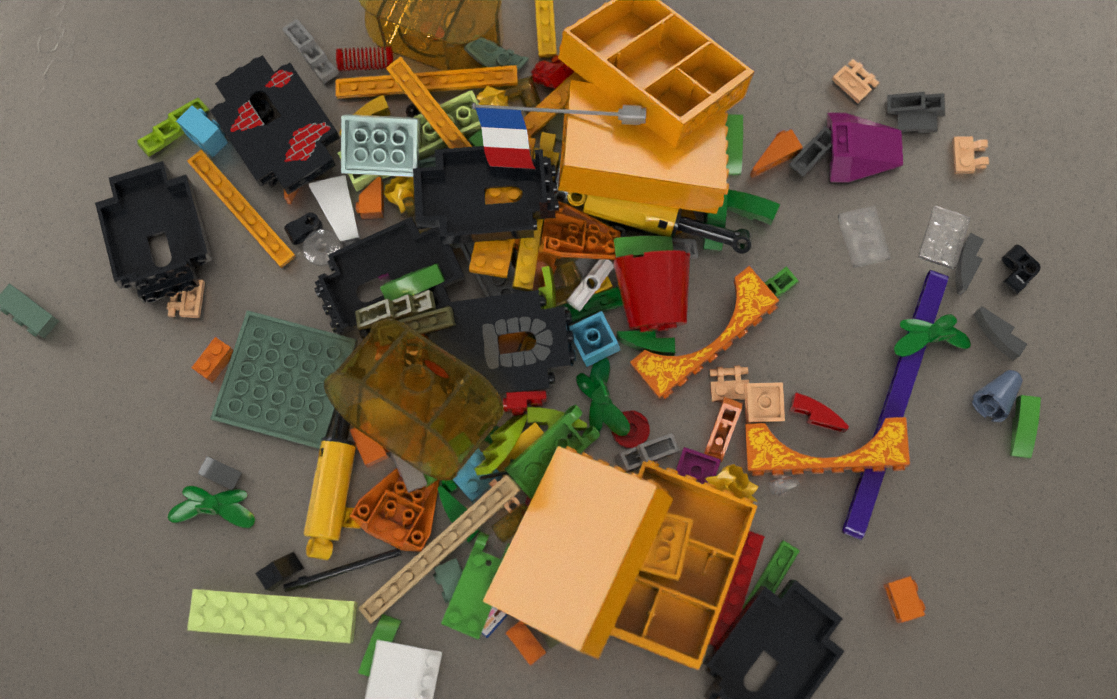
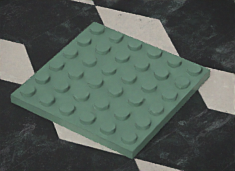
[210,310,357,449]

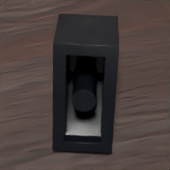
[255,552,304,591]

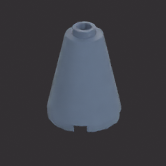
[972,370,1023,422]

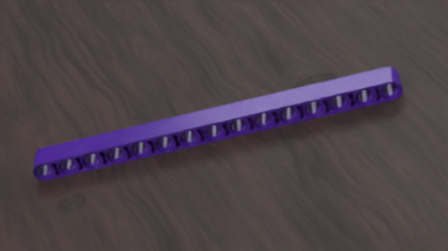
[842,270,949,540]

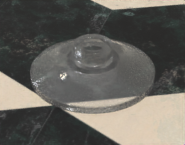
[303,229,341,266]

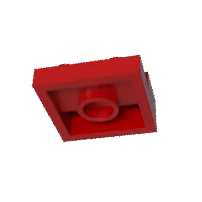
[531,55,575,89]
[503,391,546,416]

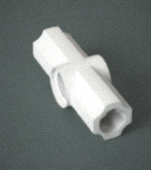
[567,259,614,311]

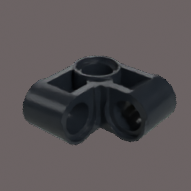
[1002,244,1041,295]

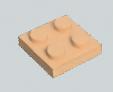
[744,382,785,423]

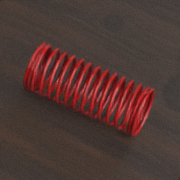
[336,46,393,72]

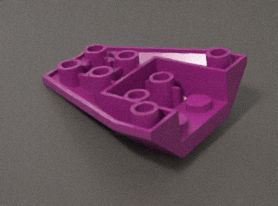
[827,112,904,183]

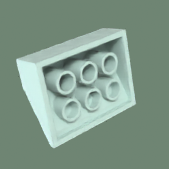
[341,114,420,177]

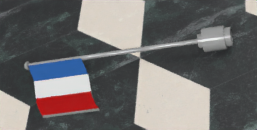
[472,103,646,169]

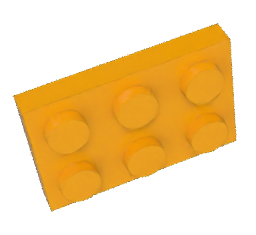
[640,513,693,581]

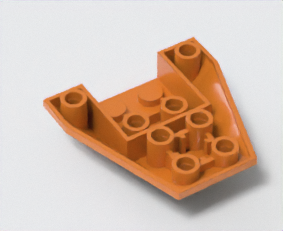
[538,201,621,260]
[350,468,440,552]

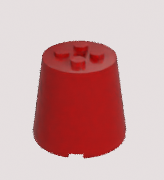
[613,250,690,332]

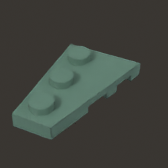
[464,35,529,72]

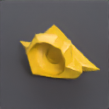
[476,85,508,106]
[384,176,415,214]
[705,464,759,502]

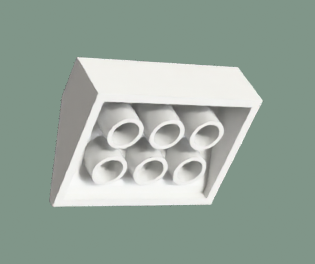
[365,640,442,699]

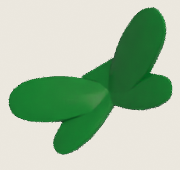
[894,314,971,357]
[576,357,630,436]
[168,486,255,528]

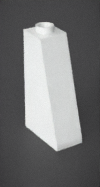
[309,175,361,247]

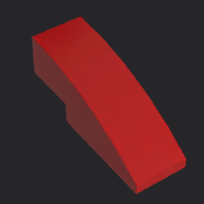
[789,392,849,433]

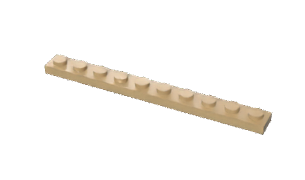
[358,475,521,624]

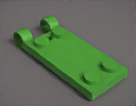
[505,404,600,499]
[441,531,510,640]

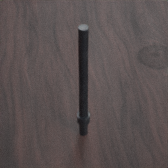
[283,548,401,592]

